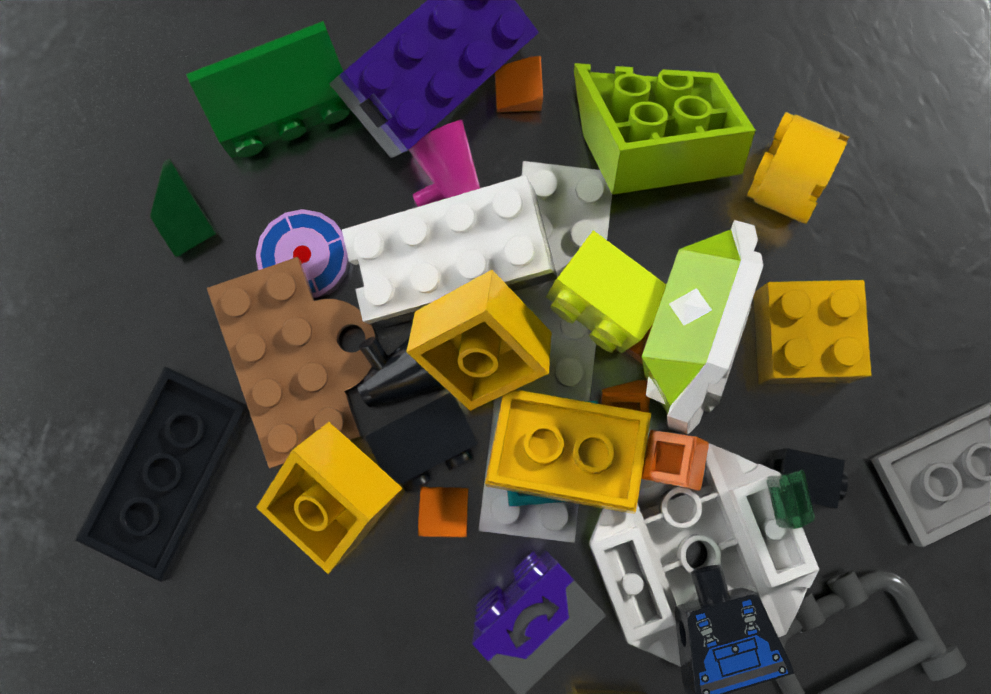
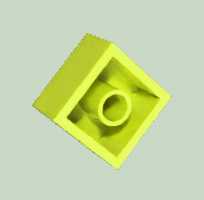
[545,230,667,353]

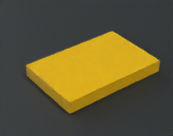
[485,390,651,514]

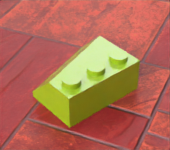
[574,63,756,195]

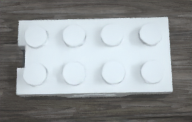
[342,175,557,329]

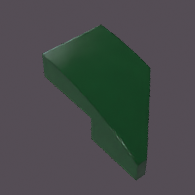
[150,158,217,258]

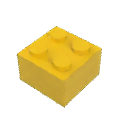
[407,270,552,411]
[753,280,872,384]
[256,422,402,574]

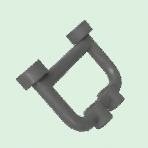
[775,570,967,694]

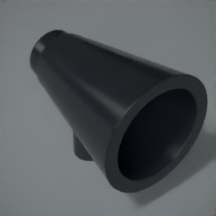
[357,337,442,407]

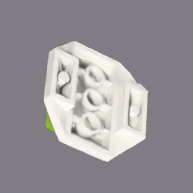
[589,443,819,667]

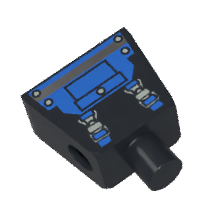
[675,565,794,694]

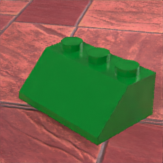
[186,21,351,158]

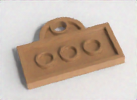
[207,257,377,468]

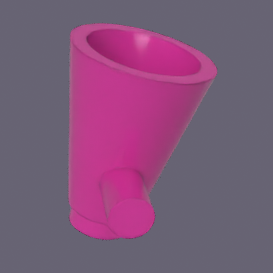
[408,120,480,207]

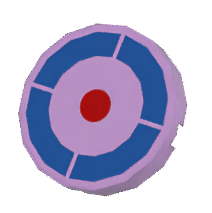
[256,209,350,301]

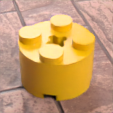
[747,112,849,224]

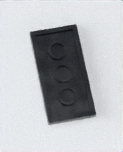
[75,367,250,582]

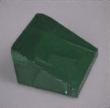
[766,470,815,529]

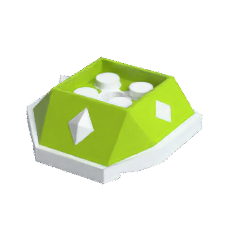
[642,220,763,435]

